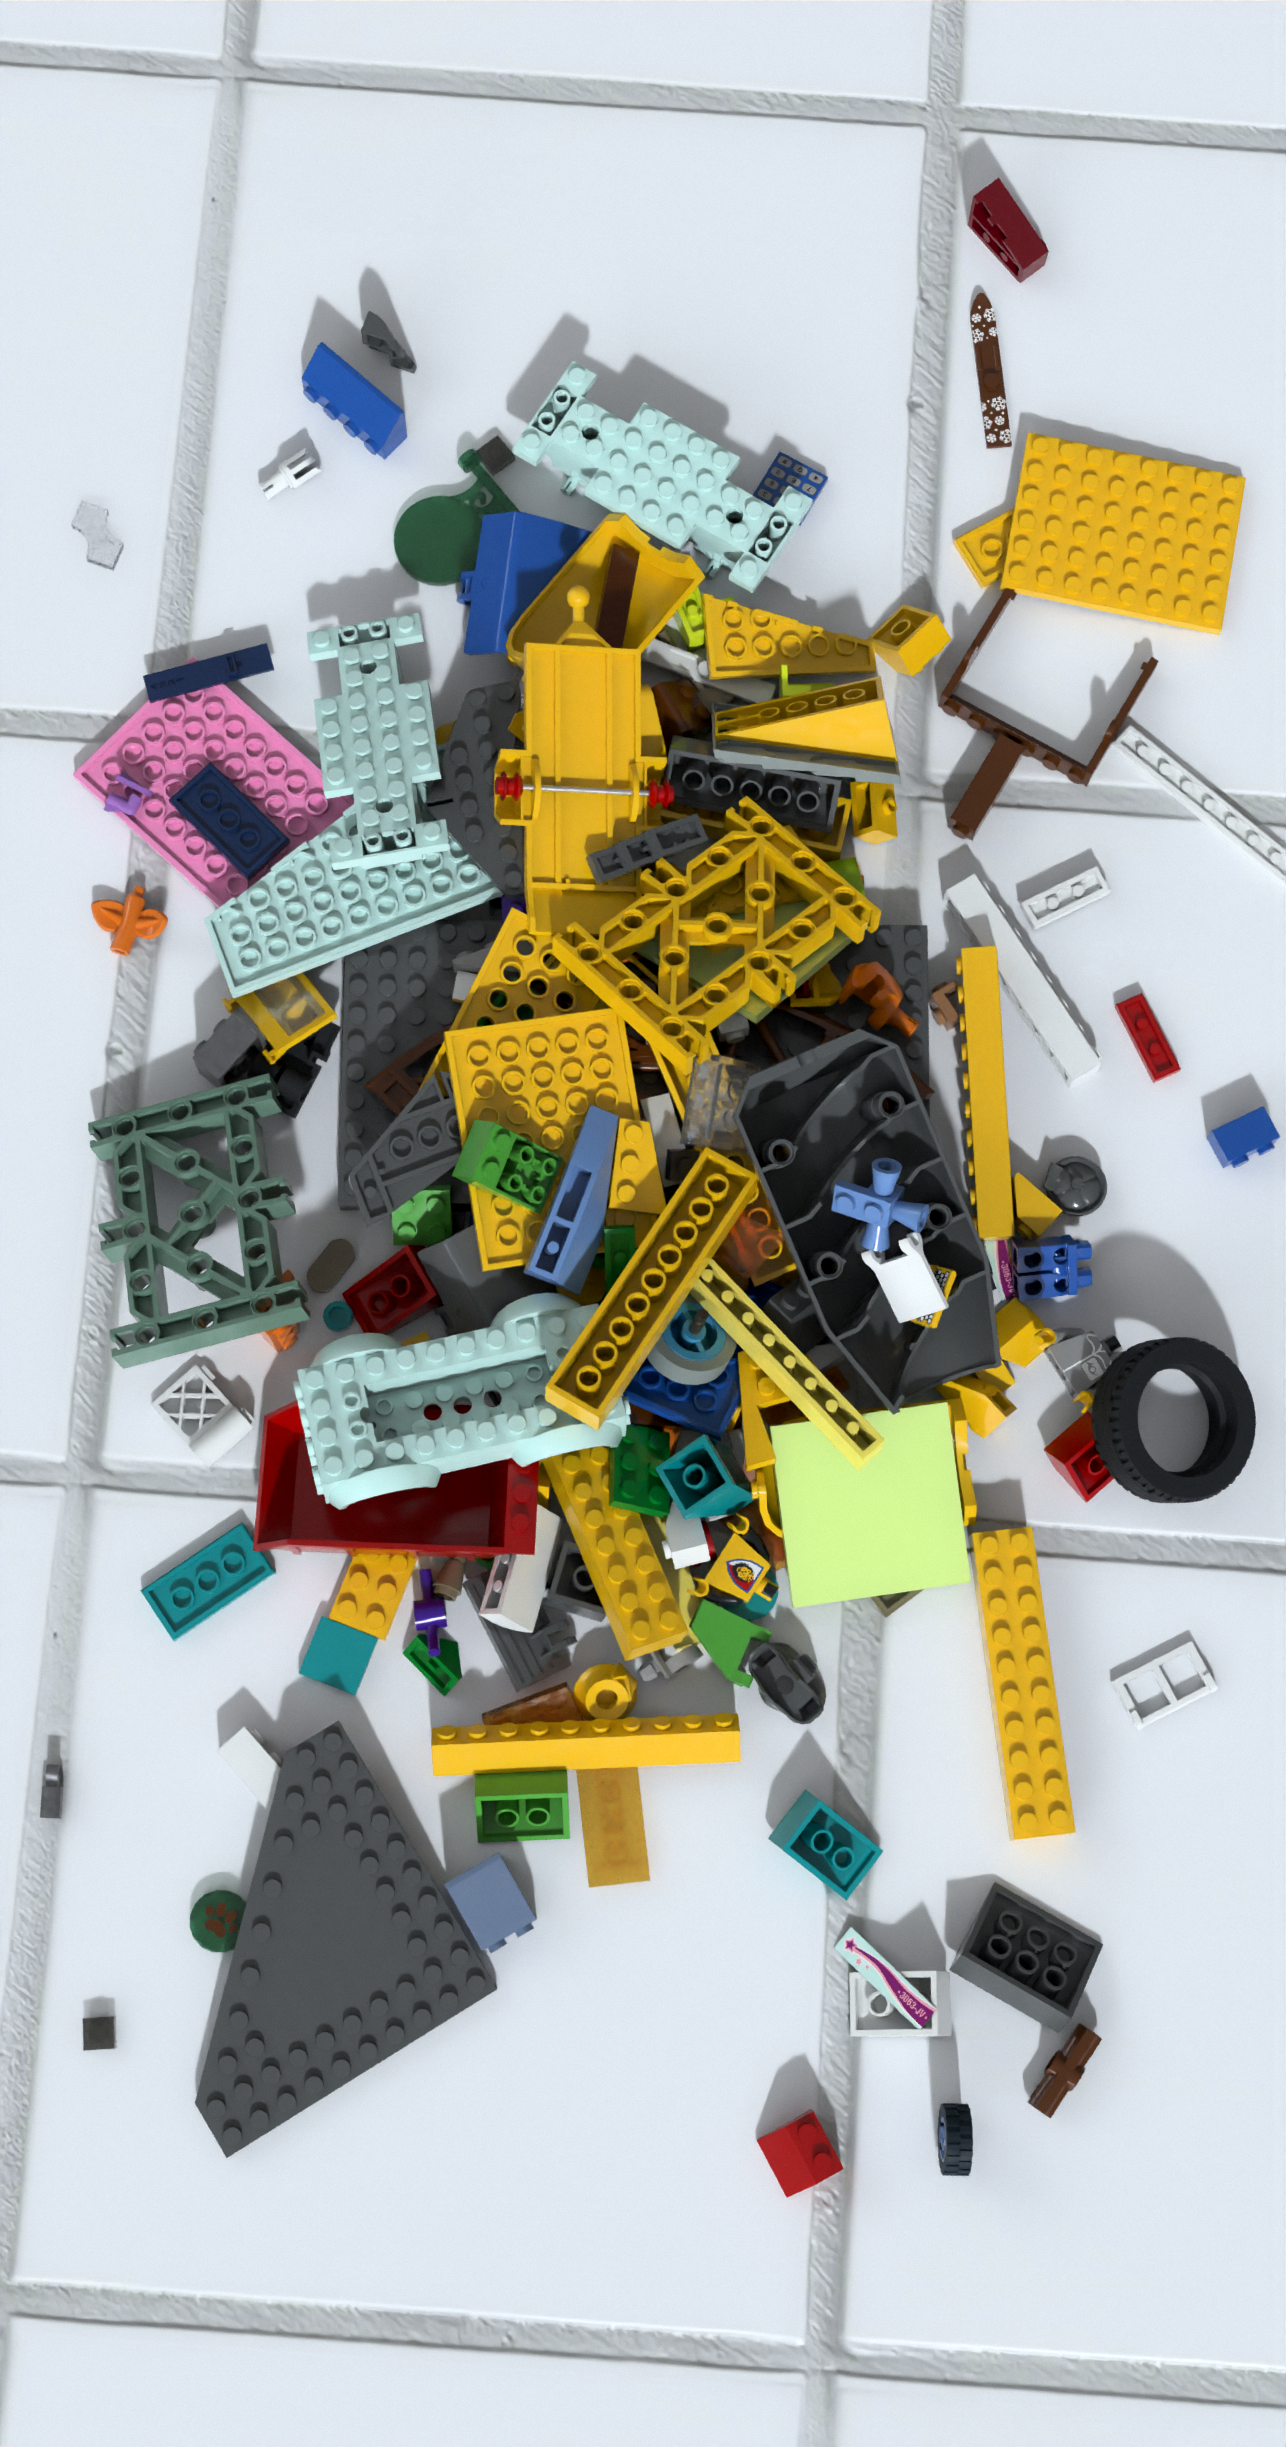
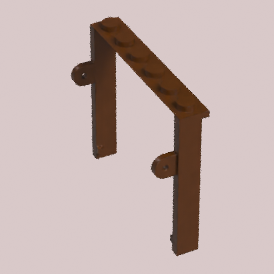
[938,588,1159,787]

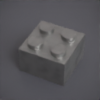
[192,1014,263,1088]

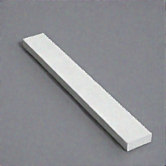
[1111,724,1286,889]

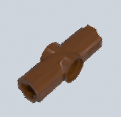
[1027,2023,1102,2118]

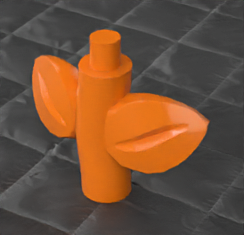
[91,886,168,956]

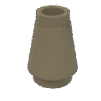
[432,1557,466,1601]

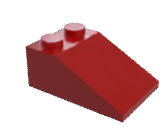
[342,1245,442,1335]

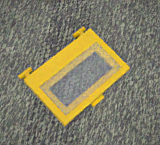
[222,973,338,1064]

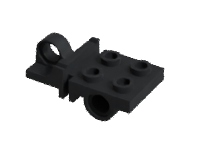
[247,1014,341,1118]

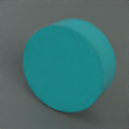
[323,1301,354,1332]

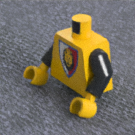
[687,1513,779,1606]

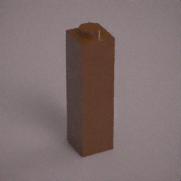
[948,734,1025,841]

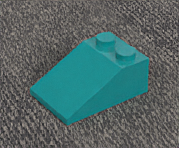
[768,1789,883,1900]

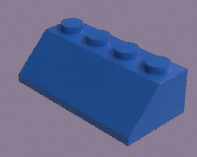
[301,342,407,460]

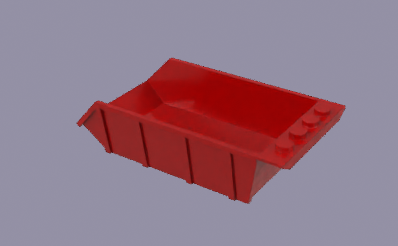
[253,1400,540,1561]

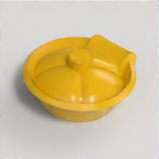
[573,1662,638,1721]

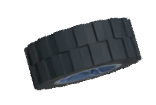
[938,2103,973,2176]

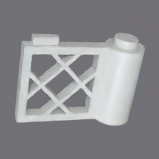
[151,1364,254,1468]

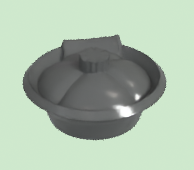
[1042,1156,1107,1216]

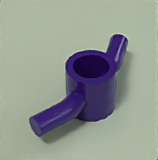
[413,1569,447,1657]

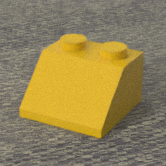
[866,604,951,677]

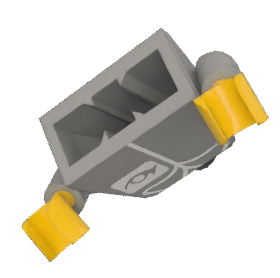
[1034,1328,1122,1413]

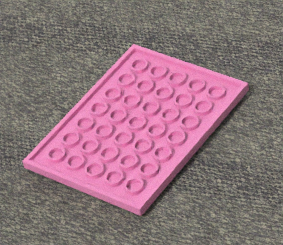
[73,657,354,908]

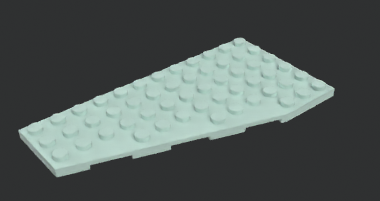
[204,742,504,999]

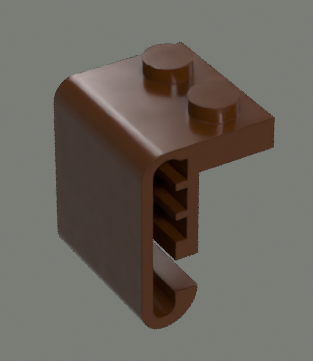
[651,679,712,754]

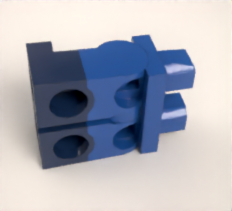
[1011,1234,1092,1302]

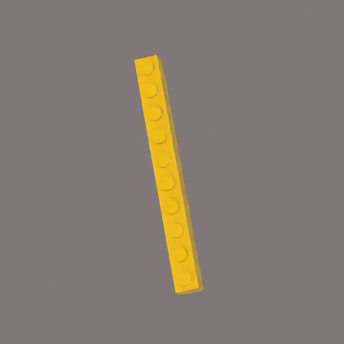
[956,946,1015,1242]
[431,1713,741,1776]

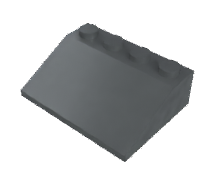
[949,1882,1103,2033]

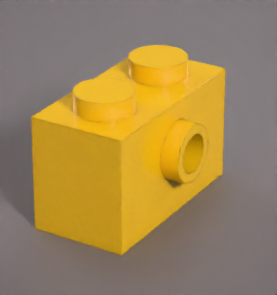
[850,781,898,845]

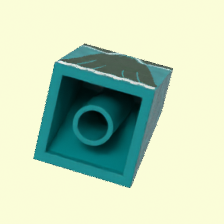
[655,1434,755,1519]

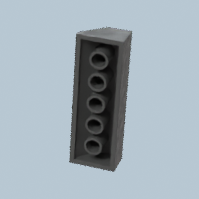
[664,735,842,833]

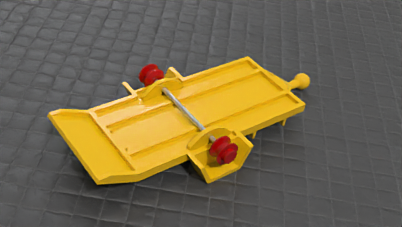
[494,586,674,937]

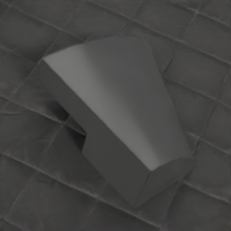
[361,311,417,374]

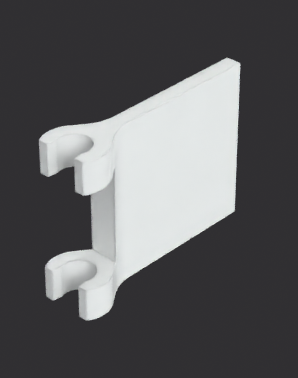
[861,1231,949,1323]

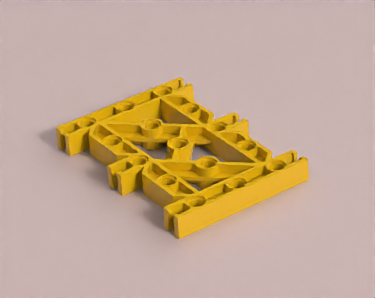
[552,796,881,1076]

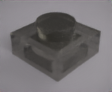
[476,435,515,476]
[83,2016,117,2051]

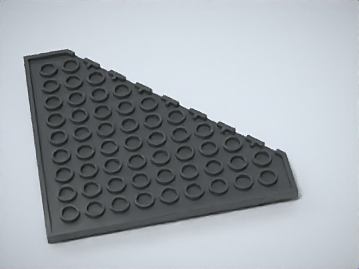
[195,1720,497,2158]

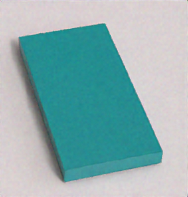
[140,1523,276,1642]

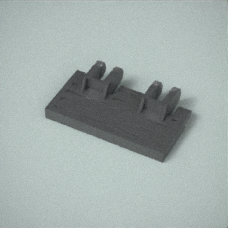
[462,1569,578,1692]

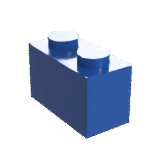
[1207,1106,1280,1168]

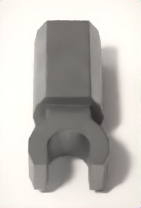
[40,1764,64,1819]

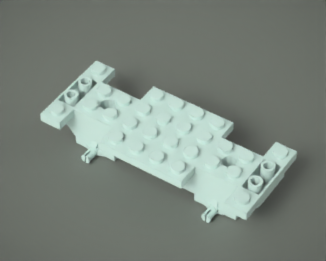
[512,361,813,593]
[307,612,451,870]

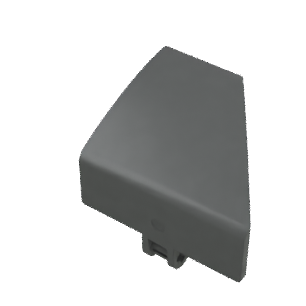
[417,1224,559,1336]

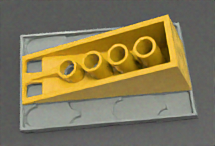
[711,676,901,784]

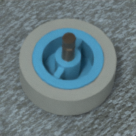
[647,1293,737,1385]

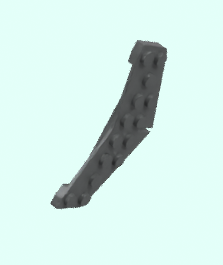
[426,680,525,900]
[349,1071,462,1227]

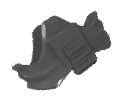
[748,1642,826,1724]

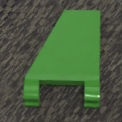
[689,1598,773,1688]

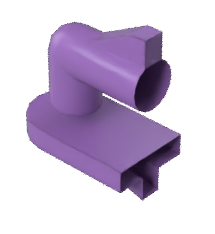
[103,770,153,815]

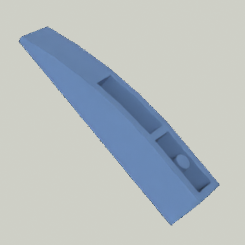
[523,1105,619,1296]

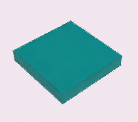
[299,1616,379,1696]

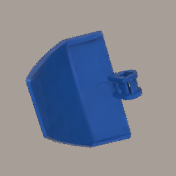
[456,512,592,655]

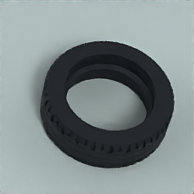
[1091,1337,1256,1503]

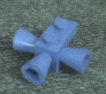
[831,1158,929,1251]

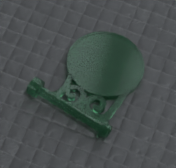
[394,449,520,586]

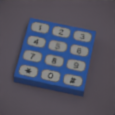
[753,451,828,526]

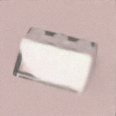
[680,1055,761,1155]

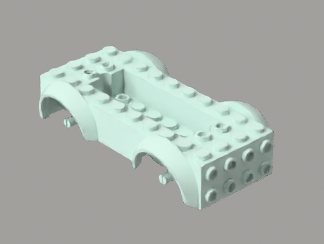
[293,1293,631,1510]

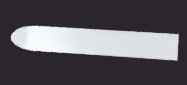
[641,639,777,704]

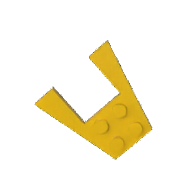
[737,1351,834,1471]

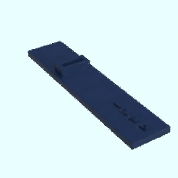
[143,643,274,703]

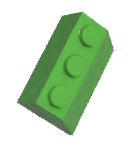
[475,1770,570,1843]

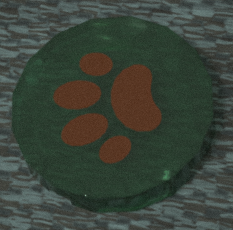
[190,1890,246,1953]

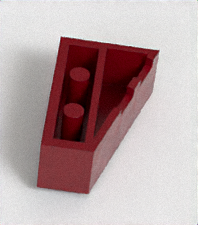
[967,178,1049,283]

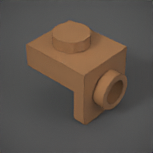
[928,981,960,1031]

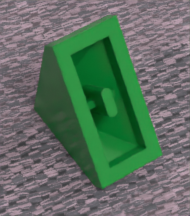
[403,1634,462,1696]

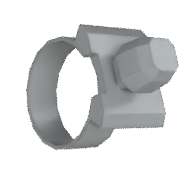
[638,1643,703,1681]

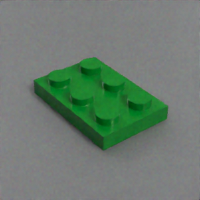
[609,1424,670,1518]

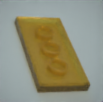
[576,1767,650,1888]

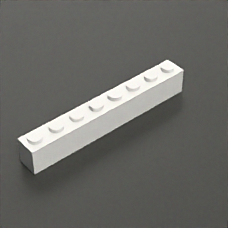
[943,873,1102,1089]

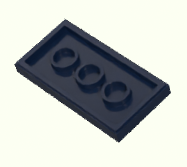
[169,762,290,881]

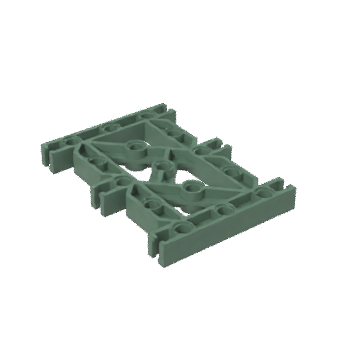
[88,1073,311,1369]

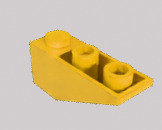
[933,1375,1017,1439]

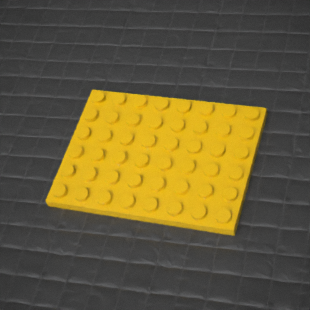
[999,432,1246,635]
[443,1008,657,1272]

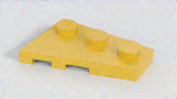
[607,1118,666,1216]

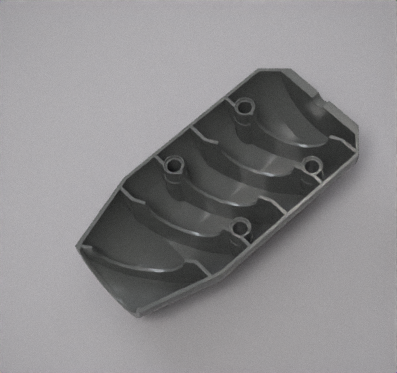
[732,1029,1002,1415]

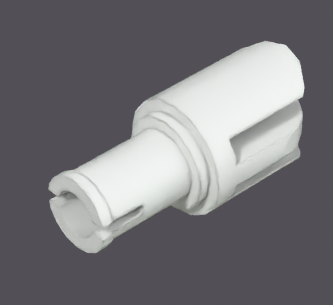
[258,447,322,500]

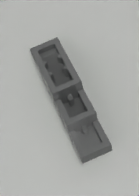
[586,813,708,885]

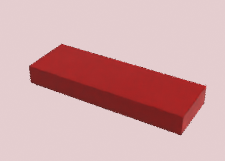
[1115,993,1181,1083]

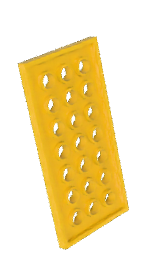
[417,907,600,1097]

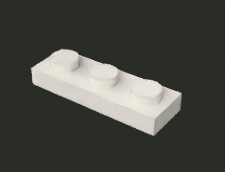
[1020,866,1111,931]

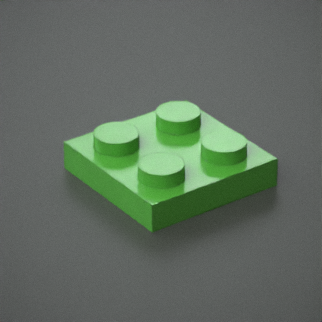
[391,1185,453,1245]

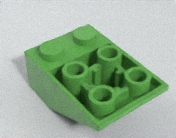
[452,1120,563,1214]

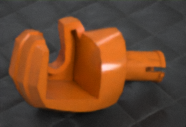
[839,961,919,1038]

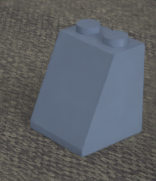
[444,1852,537,1953]

